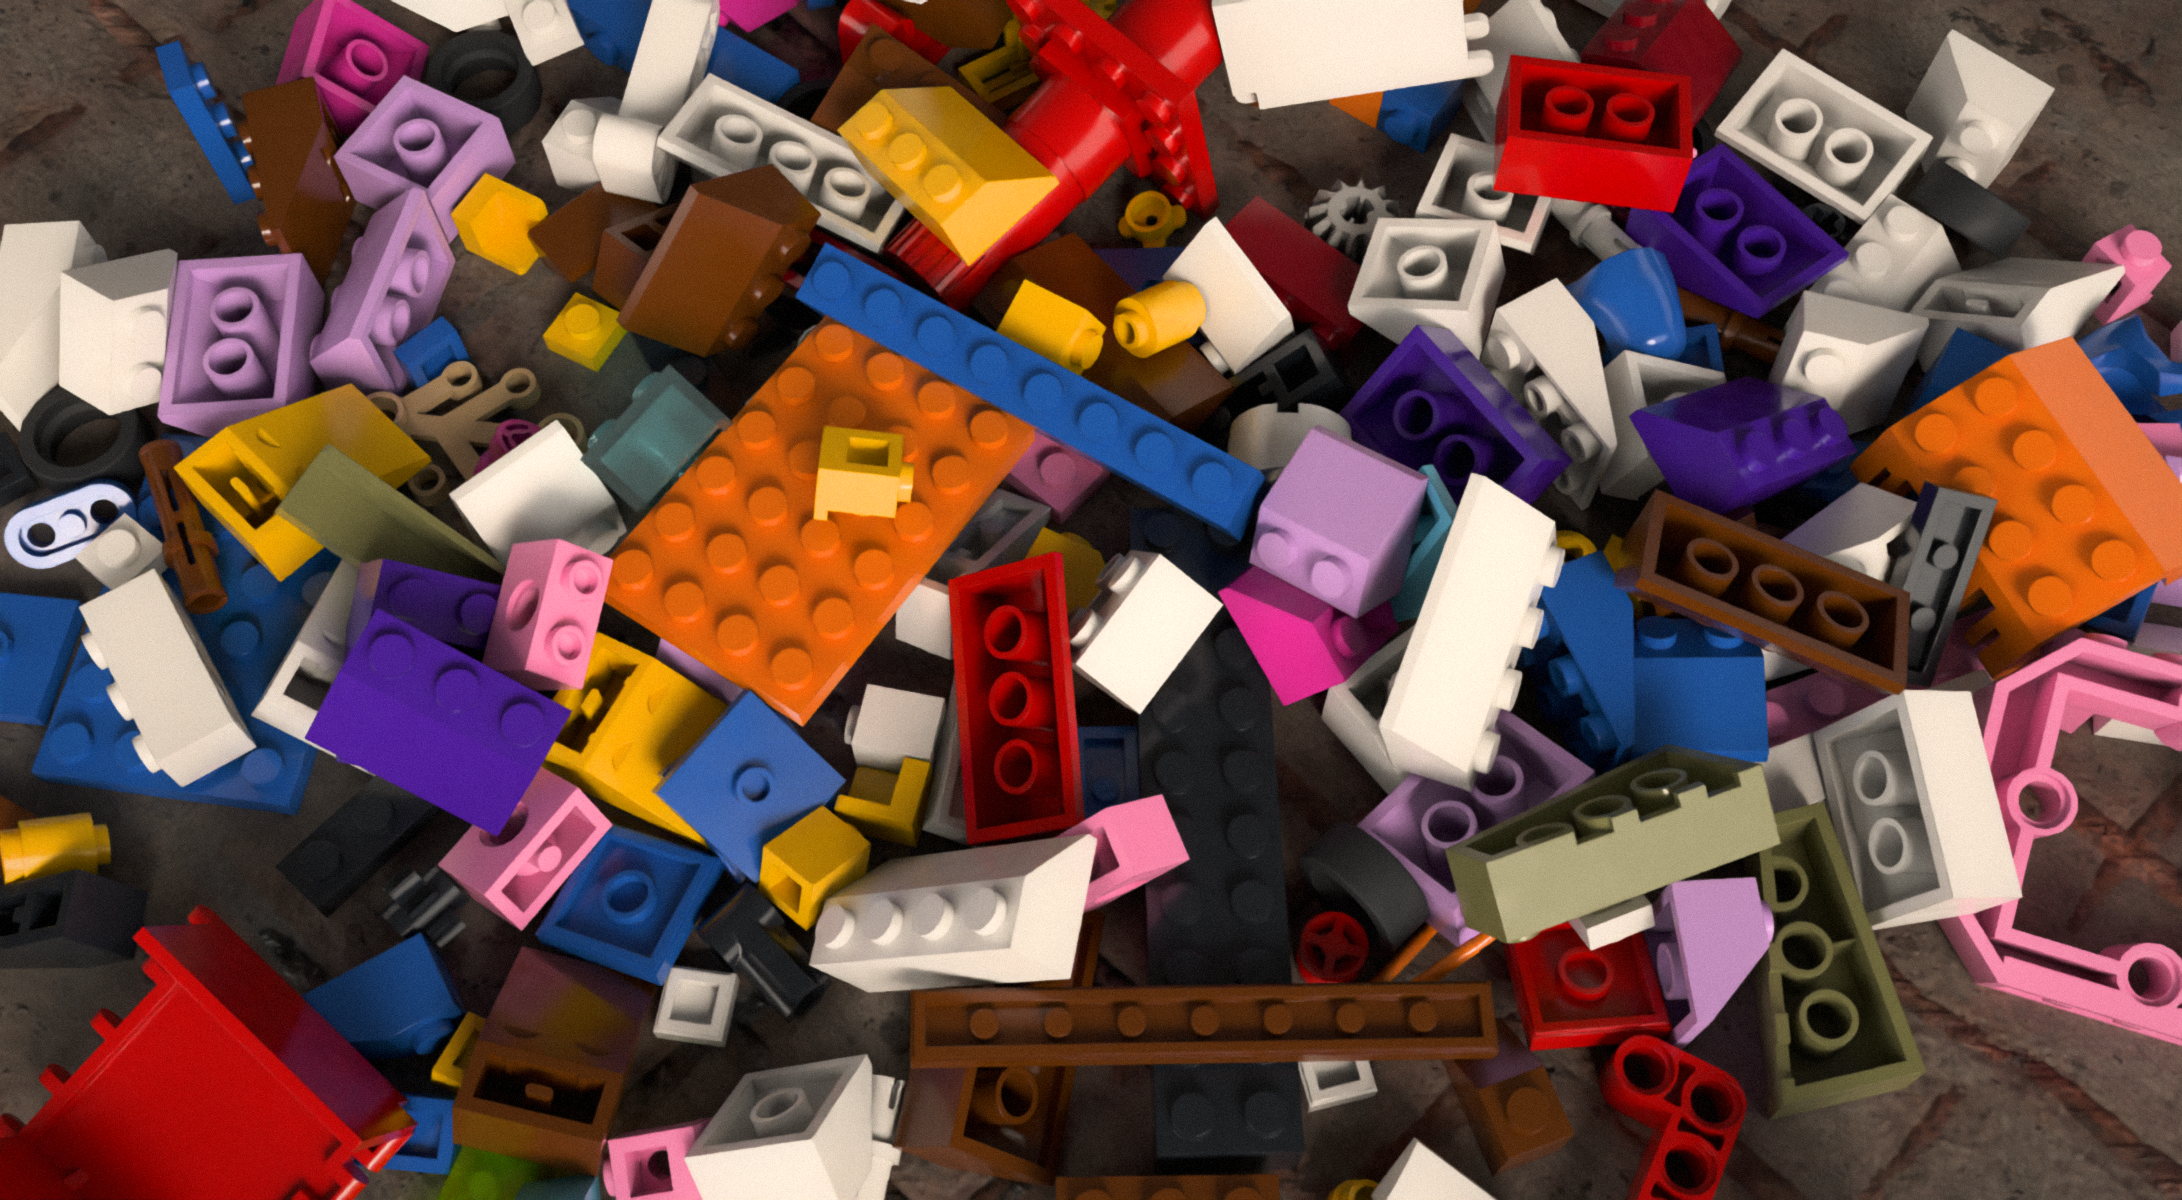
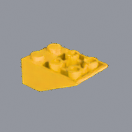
[173,383,432,582]
[541,631,728,853]

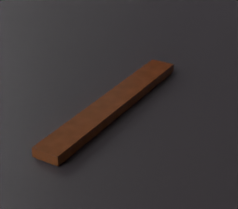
[910,980,1499,1068]

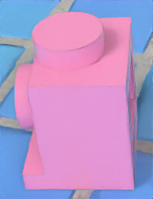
[2081,224,2172,325]
[603,1117,713,1200]

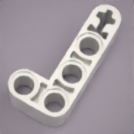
[593,0,720,205]

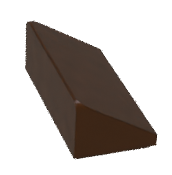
[527,181,659,283]

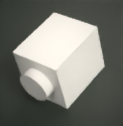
[844,684,947,775]

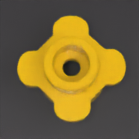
[1118,190,1187,248]

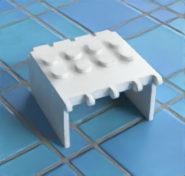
[1212,0,1494,110]

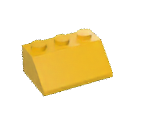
[837,86,1059,266]

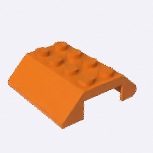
[1849,336,2182,680]

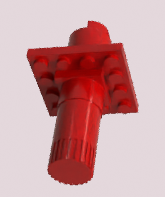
[883,0,1224,317]

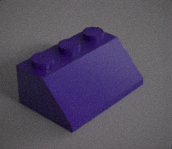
[1338,325,1573,508]
[1629,376,1857,515]
[305,608,572,837]

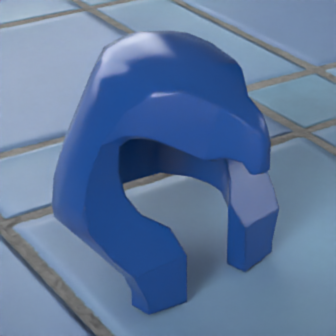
[1546,247,1686,368]
[2076,313,2182,430]

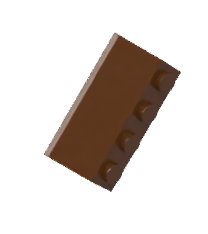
[971,232,1237,435]
[1613,489,1910,695]
[892,910,1105,1186]

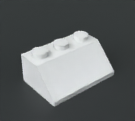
[1714,48,1933,226]
[1783,193,1962,372]
[1813,690,2023,930]

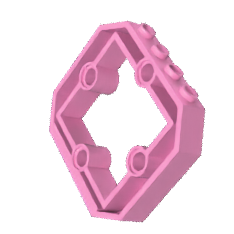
[1937,633,2182,1046]

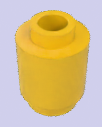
[1113,280,1206,358]
[0,812,111,885]

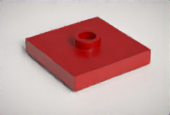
[1502,921,1673,1051]

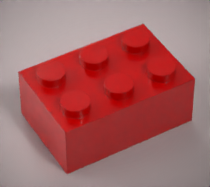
[1493,54,1693,213]

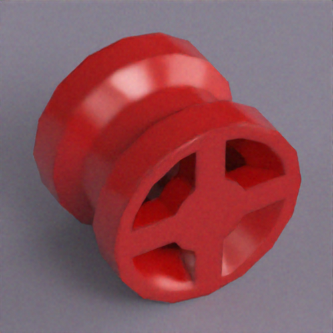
[1295,911,1369,983]

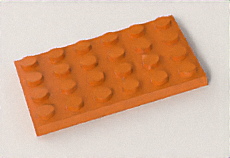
[604,316,1035,727]

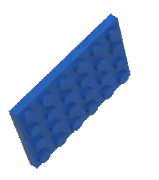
[31,433,405,815]

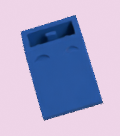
[1516,550,1635,777]

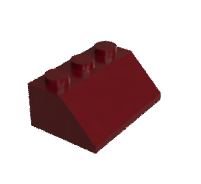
[1581,0,1743,130]

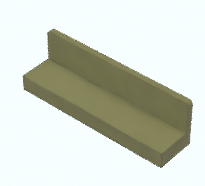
[274,444,507,586]

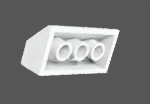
[656,73,910,261]
[1378,473,1565,792]
[809,834,1098,993]

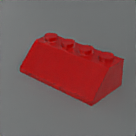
[948,551,1085,846]

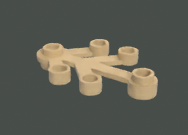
[366,361,589,507]

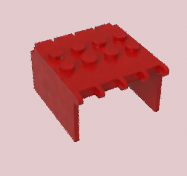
[0,904,419,1200]

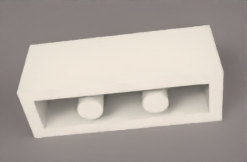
[79,568,257,788]

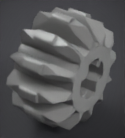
[1303,177,1401,266]

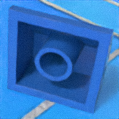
[1628,616,1769,762]

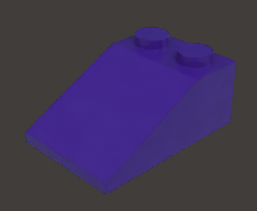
[1624,143,1849,319]

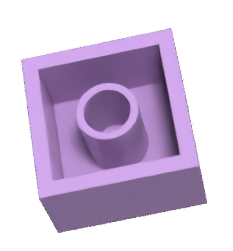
[333,75,516,244]

